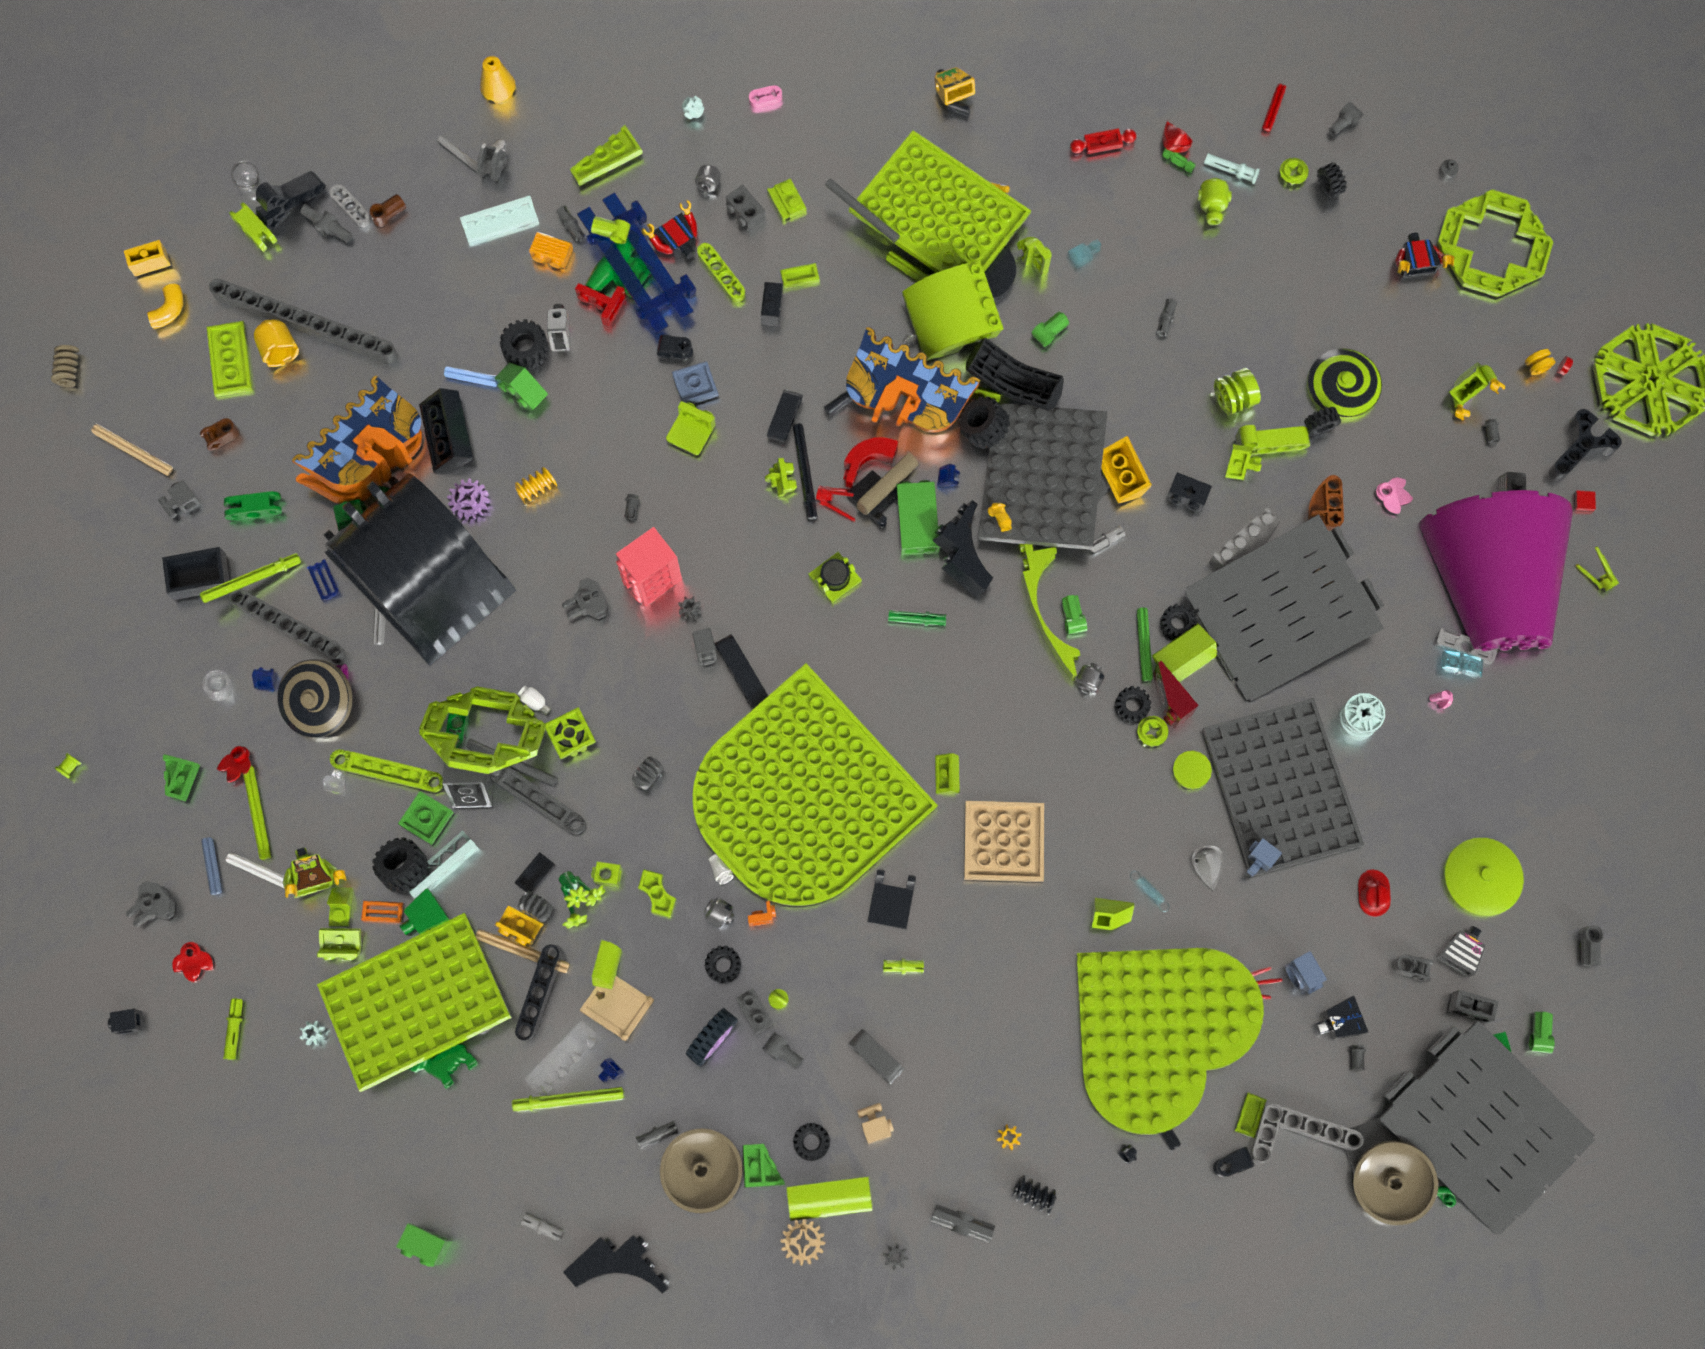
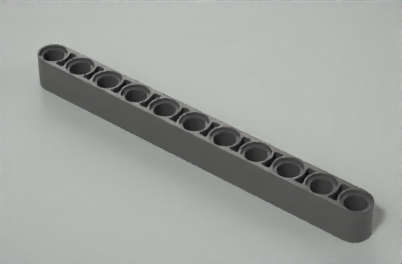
[209,279,398,364]

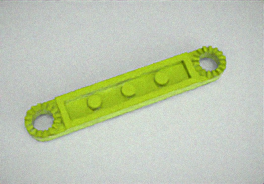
[330,749,444,793]

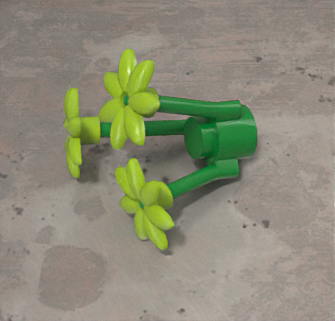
[558,871,606,929]

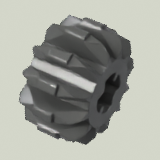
[632,756,663,790]
[517,892,553,922]

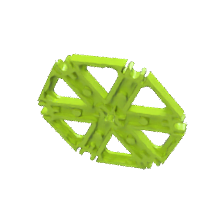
[1593,323,1705,436]

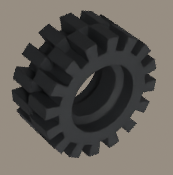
[1317,162,1347,199]
[1304,407,1341,436]
[1160,603,1197,640]
[1115,686,1151,723]
[705,945,741,983]
[793,1123,830,1161]

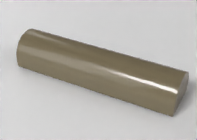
[856,452,918,515]

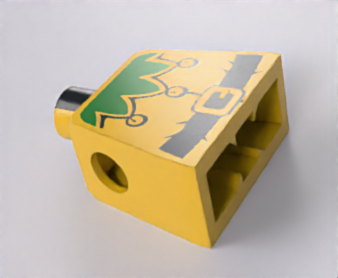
[935,67,975,105]

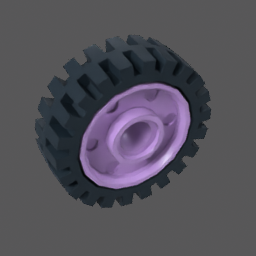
[685,1008,738,1067]

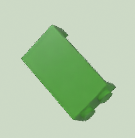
[896,480,940,555]

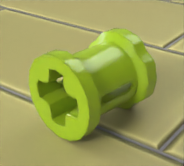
[54,753,82,779]

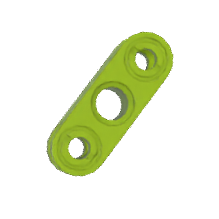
[229,202,277,252]

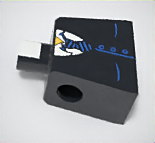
[1315,996,1368,1039]

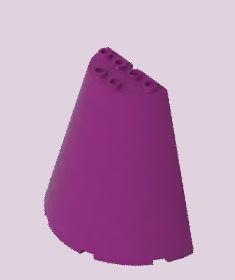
[1419,490,1573,651]

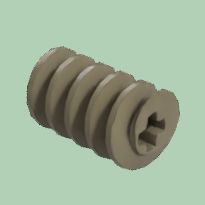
[51,345,79,387]

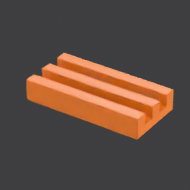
[361,900,404,923]

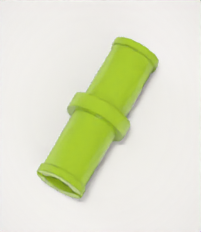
[883,958,924,974]

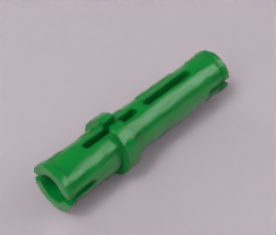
[888,610,947,627]

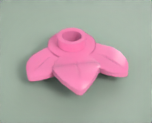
[1376,477,1413,514]

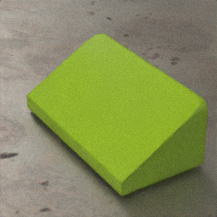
[970,386,1001,403]
[935,753,960,794]

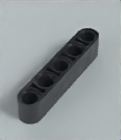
[714,634,768,710]
[515,944,563,1041]

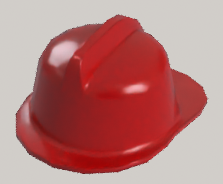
[1358,869,1391,917]

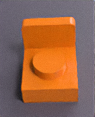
[748,901,776,927]

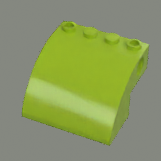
[902,260,1004,360]

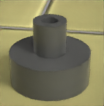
[1439,159,1459,179]

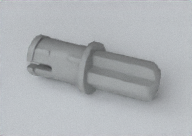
[1091,526,1125,553]

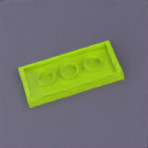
[206,321,253,397]

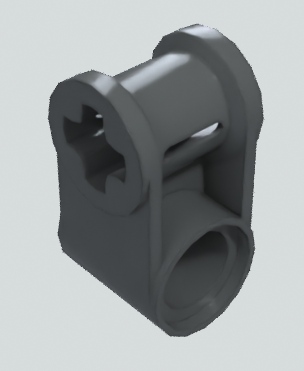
[1392,954,1434,982]

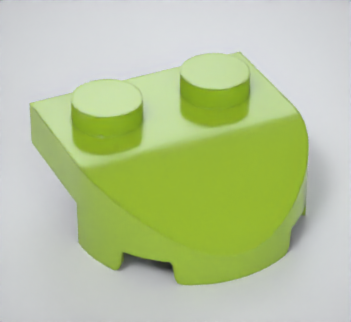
[1017,237,1052,276]

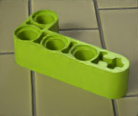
[1235,425,1310,455]

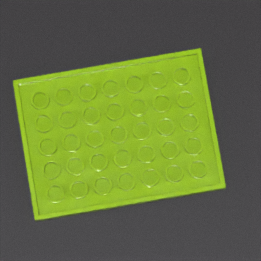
[849,130,1031,273]

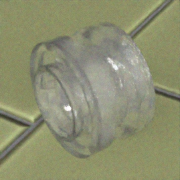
[203,671,233,701]

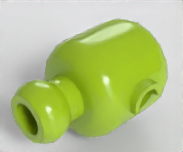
[1198,178,1231,225]

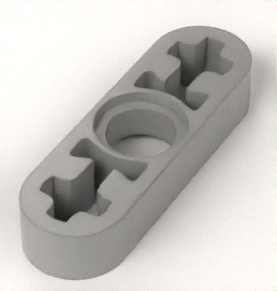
[330,184,371,227]

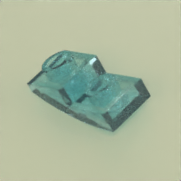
[1441,651,1484,679]

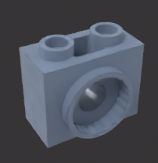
[1285,951,1327,994]

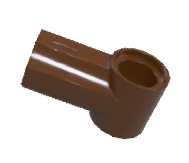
[369,194,406,227]

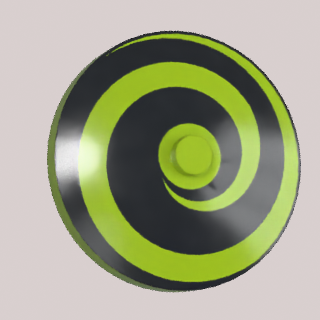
[1306,348,1382,420]

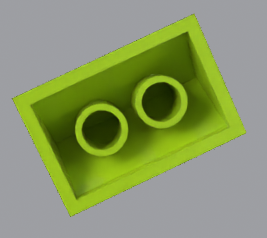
[1151,624,1217,682]

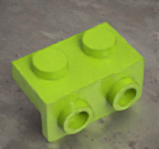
[317,928,361,960]

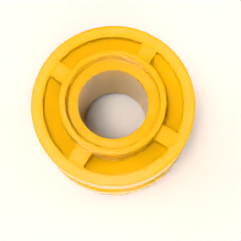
[1524,349,1556,375]

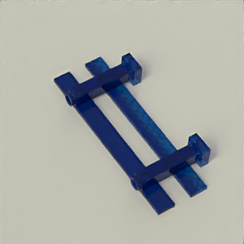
[577,192,696,334]

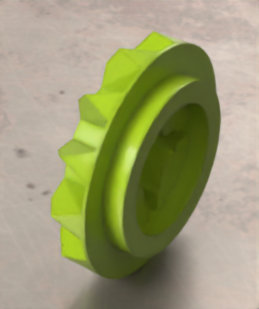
[1279,158,1309,185]
[1137,716,1168,747]

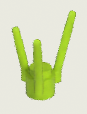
[1576,546,1619,591]

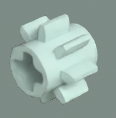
[682,96,704,120]
[300,1021,326,1046]

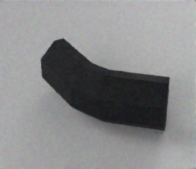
[966,338,1064,411]

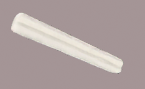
[226,852,284,888]

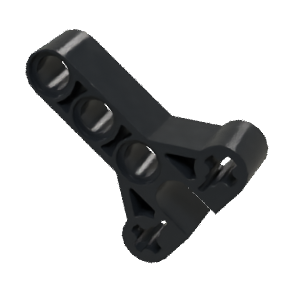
[256,171,326,230]
[1549,409,1622,481]

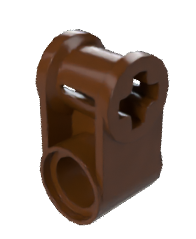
[200,418,240,451]

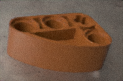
[1304,475,1344,531]

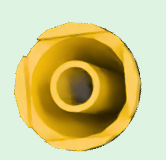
[480,56,516,103]

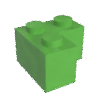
[494,363,548,410]
[396,1223,453,1267]

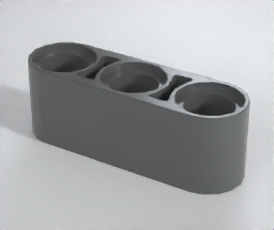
[848,1029,905,1084]

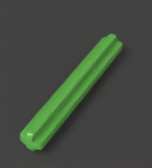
[1137,607,1153,682]

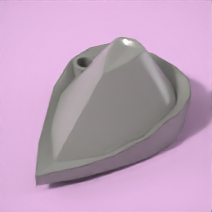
[1191,846,1223,891]

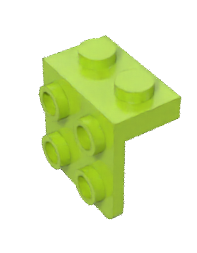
[666,401,715,455]

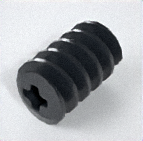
[1011,1175,1056,1216]

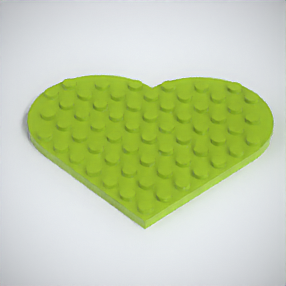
[1077,948,1264,1135]

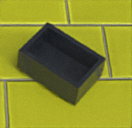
[162,547,229,600]

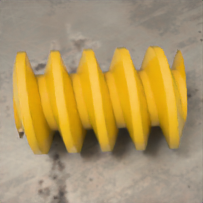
[515,467,558,505]

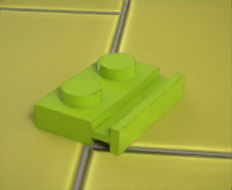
[767,178,806,221]

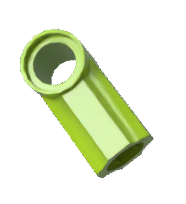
[591,216,631,244]

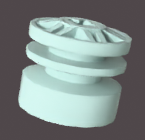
[1337,693,1385,740]

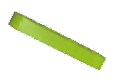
[697,243,745,303]

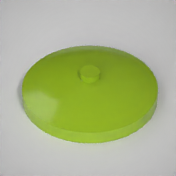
[1443,838,1524,917]

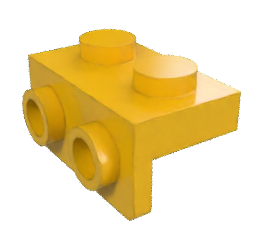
[495,906,544,946]

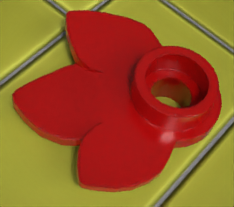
[217,746,251,783]
[172,942,213,982]

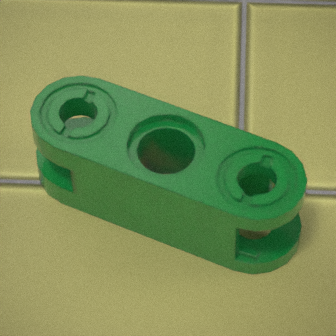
[223,491,282,521]

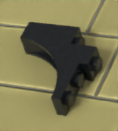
[933,500,994,597]
[563,1235,670,1294]

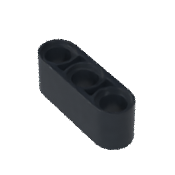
[767,389,803,443]

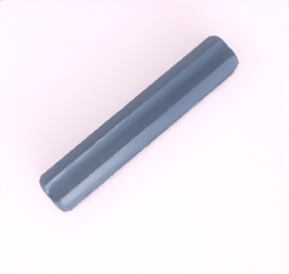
[201,837,222,895]

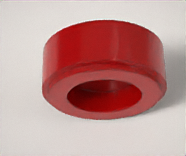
[1557,356,1573,375]

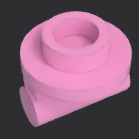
[1429,690,1453,709]

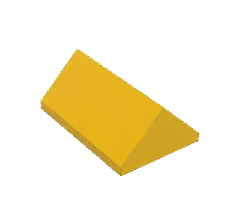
[1102,436,1152,503]

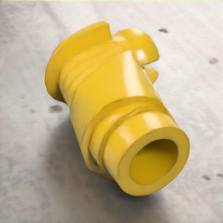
[988,503,1012,532]

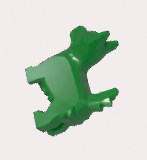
[409,1043,478,1089]

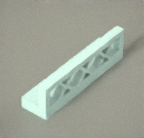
[460,196,538,243]
[409,830,479,899]

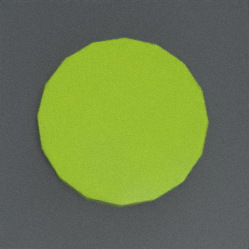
[1172,750,1212,790]

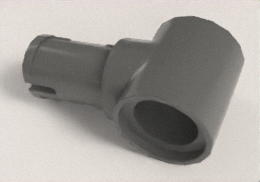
[1329,102,1364,136]
[762,1032,803,1068]

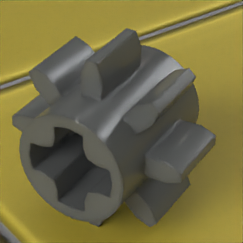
[678,596,701,620]
[883,1243,909,1270]

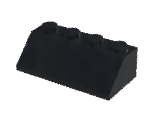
[419,388,473,472]

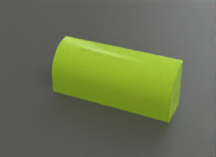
[786,1177,872,1221]

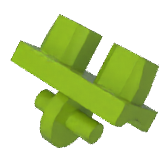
[764,458,797,497]

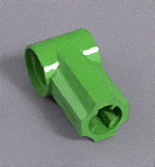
[1031,311,1069,347]
[1061,595,1087,635]
[1529,1012,1555,1054]

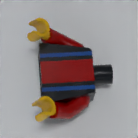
[641,200,697,259]
[1394,233,1454,278]

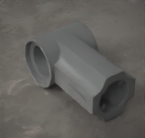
[1579,925,1604,966]

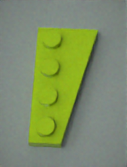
[570,125,643,186]

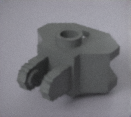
[477,139,507,181]
[561,578,608,619]
[126,881,175,927]

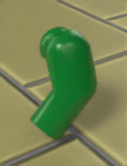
[1437,1186,1456,1208]

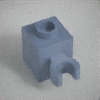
[1247,839,1282,877]

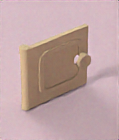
[580,976,654,1041]

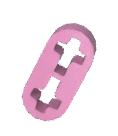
[749,85,782,108]

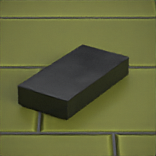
[514,852,555,893]

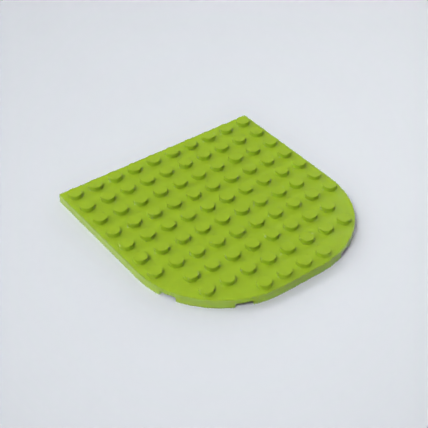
[693,663,938,906]

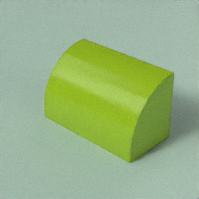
[592,940,622,989]

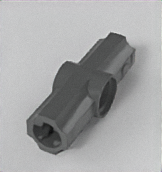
[931,1204,995,1243]

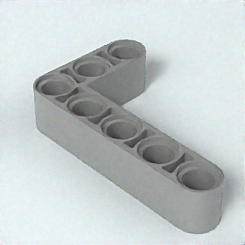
[1251,1104,1363,1164]

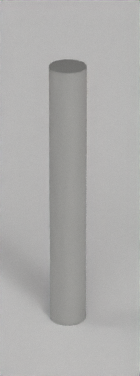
[437,135,477,172]

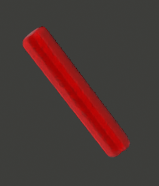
[1262,83,1286,132]

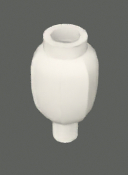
[518,686,551,715]

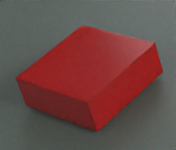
[1574,490,1596,512]

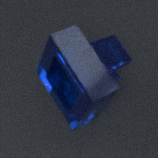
[937,463,960,488]
[252,667,275,690]
[598,1058,624,1082]

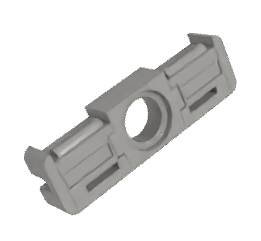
[1435,628,1498,665]

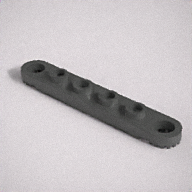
[489,767,585,834]

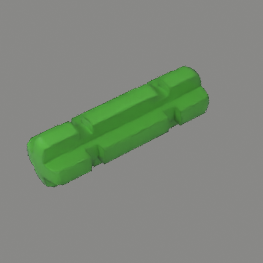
[1162,148,1196,173]

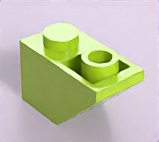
[1092,898,1134,930]

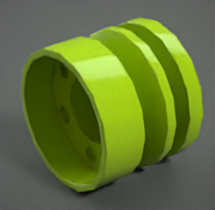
[1214,367,1261,416]

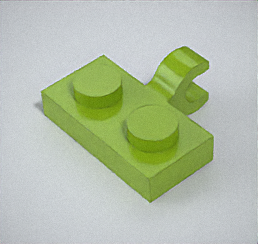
[1225,444,1262,480]

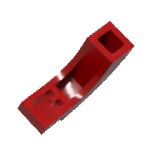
[843,437,899,489]

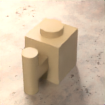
[857,1103,894,1144]

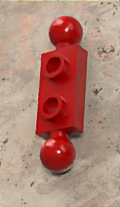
[1070,128,1137,154]

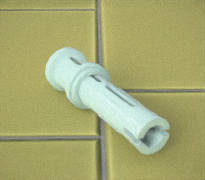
[1204,153,1260,184]

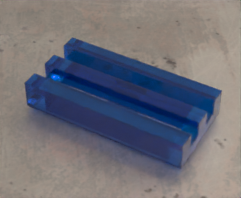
[307,559,341,602]

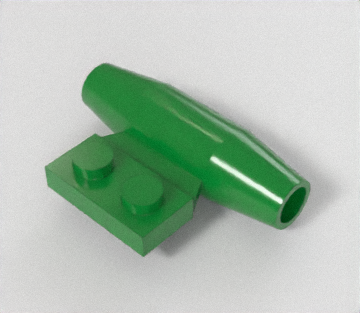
[585,230,653,298]

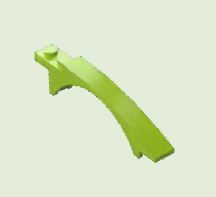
[1018,544,1080,681]

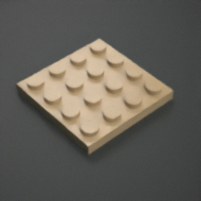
[964,801,1044,882]

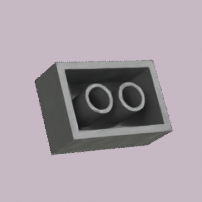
[443,762,493,808]

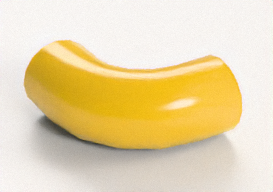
[147,284,183,329]

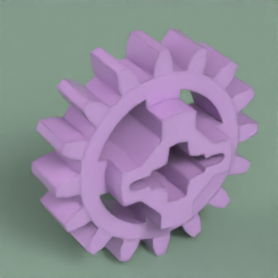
[447,479,490,520]

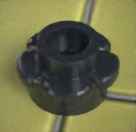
[1118,1144,1137,1164]

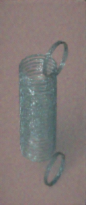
[1130,871,1170,912]

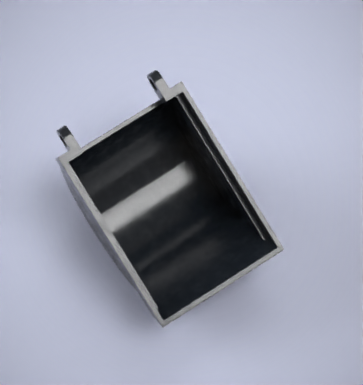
[323,473,517,666]

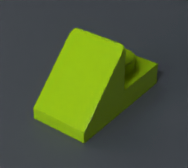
[327,887,353,928]

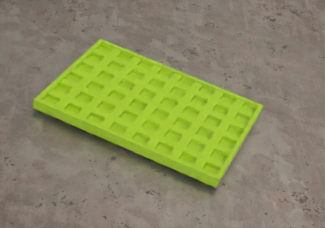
[317,913,512,1092]

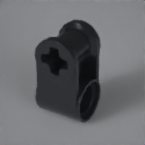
[656,335,693,360]
[1213,1147,1255,1178]

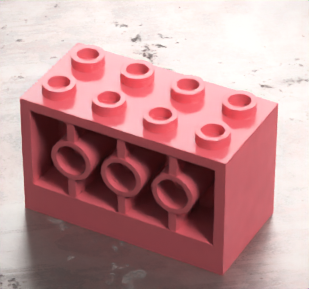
[616,527,682,607]

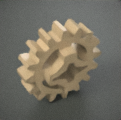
[780,1219,825,1265]

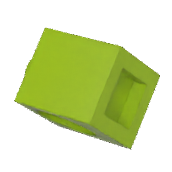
[591,862,622,888]

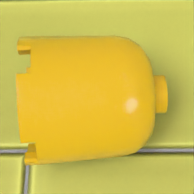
[254,319,299,367]

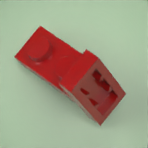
[575,283,626,327]

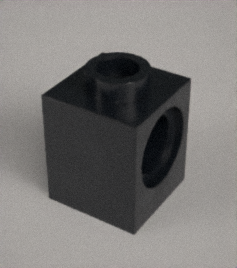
[108,1009,142,1035]

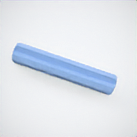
[444,366,498,387]

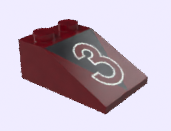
[1153,661,1199,728]

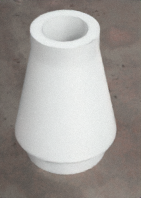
[708,854,734,885]

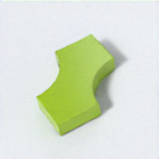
[638,869,676,918]

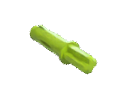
[223,998,243,1060]

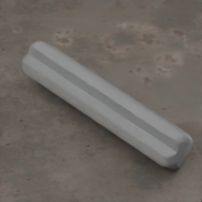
[373,608,385,645]

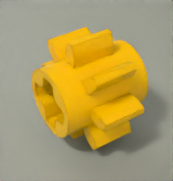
[996,1124,1022,1150]

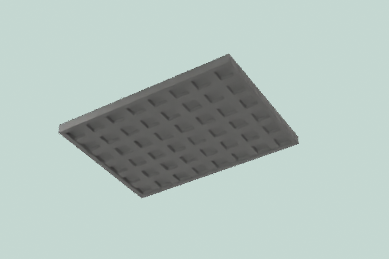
[978,403,1107,550]
[1202,698,1364,877]

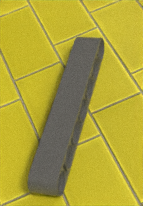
[227,588,346,664]

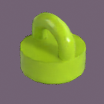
[768,989,788,1010]

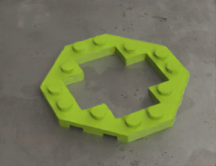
[1437,189,1553,297]
[419,686,546,774]

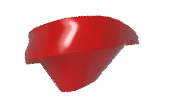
[1162,121,1193,152]

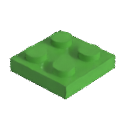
[398,791,454,845]

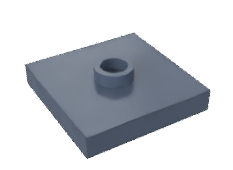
[672,361,719,404]

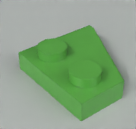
[163,754,200,802]
[742,1144,785,1187]

